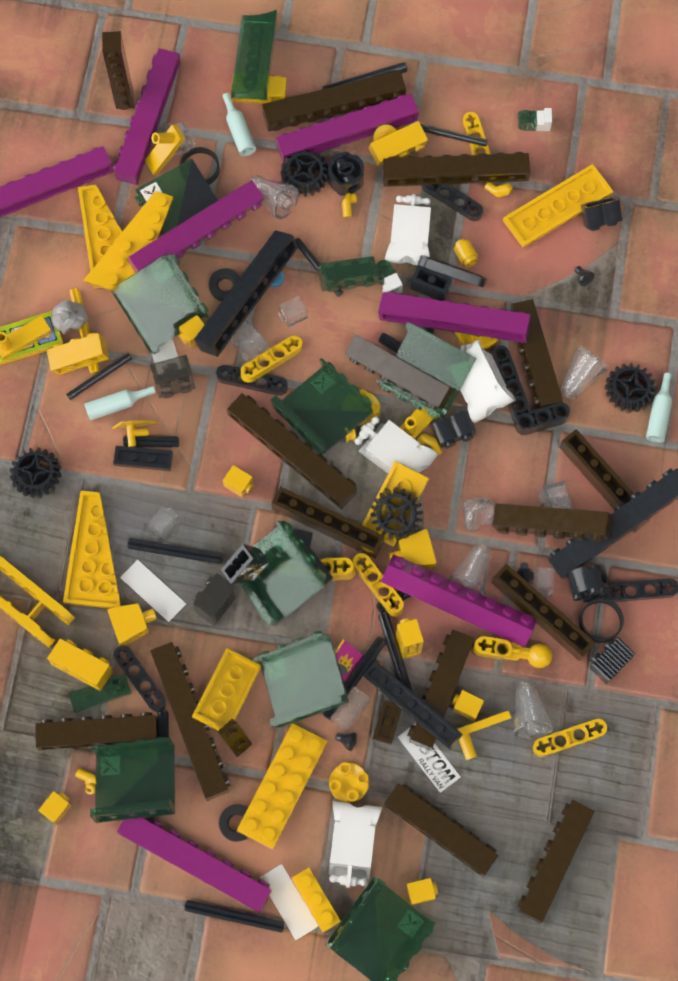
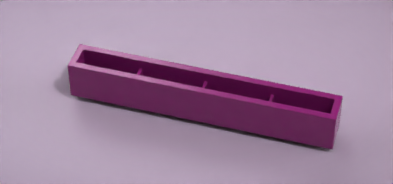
[113,48,181,185]
[276,94,419,163]
[0,146,113,218]
[128,180,264,280]
[378,292,530,343]
[381,554,537,647]
[117,818,272,913]

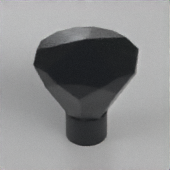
[575,266,595,286]
[516,562,533,583]
[335,732,357,752]

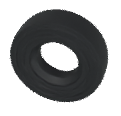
[209,268,240,301]
[219,804,249,842]

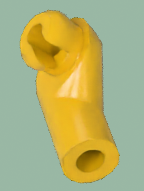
[484,183,513,198]
[342,193,357,218]
[417,433,443,456]
[75,768,99,795]

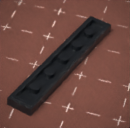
[363,661,463,750]

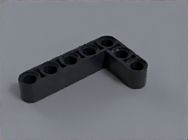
[492,345,570,435]

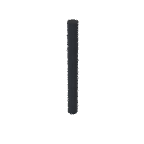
[420,124,488,147]
[295,238,343,297]
[66,353,132,400]

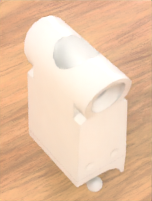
[384,194,431,266]
[449,340,516,423]
[354,416,438,473]
[329,801,383,888]

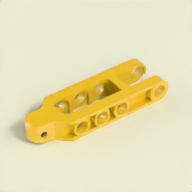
[0,556,75,648]

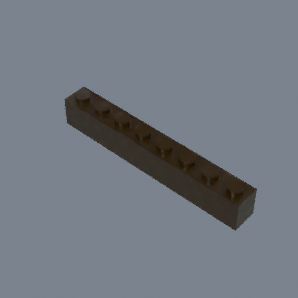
[262,70,406,132]
[383,152,531,187]
[227,393,357,510]
[150,642,231,801]

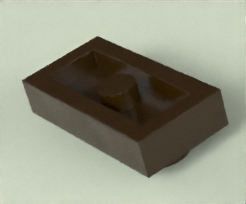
[372,700,402,745]
[217,718,252,757]

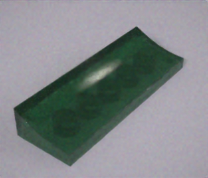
[231,10,277,100]

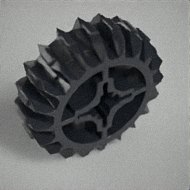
[280,149,329,197]
[605,362,656,413]
[9,447,62,499]
[371,487,423,540]

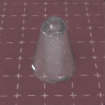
[249,175,299,220]
[560,346,609,400]
[449,544,491,595]
[513,681,553,740]

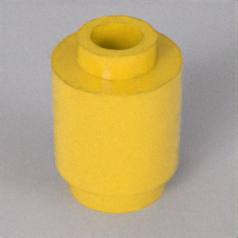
[454,239,478,267]

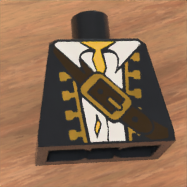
[221,544,268,584]

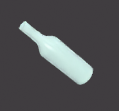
[223,93,256,156]
[646,373,672,443]
[84,386,156,421]

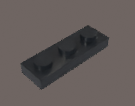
[113,446,173,471]

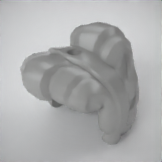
[51,300,88,334]

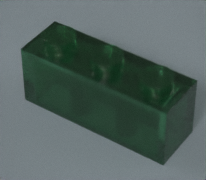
[318,256,379,292]

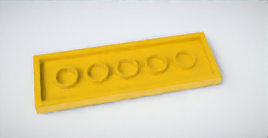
[502,164,614,248]
[237,723,328,850]

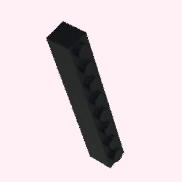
[194,230,298,357]
[548,468,678,579]

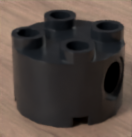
[328,152,364,196]
[567,565,611,603]

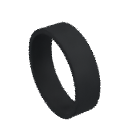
[179,147,220,185]
[579,598,624,643]

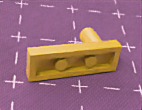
[145,124,186,175]
[0,315,52,361]
[399,400,448,440]
[457,711,511,760]

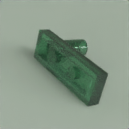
[68,674,132,713]

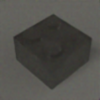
[150,354,195,398]
[193,573,238,626]

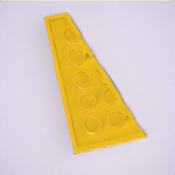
[78,184,148,289]
[83,191,173,297]
[63,491,121,609]

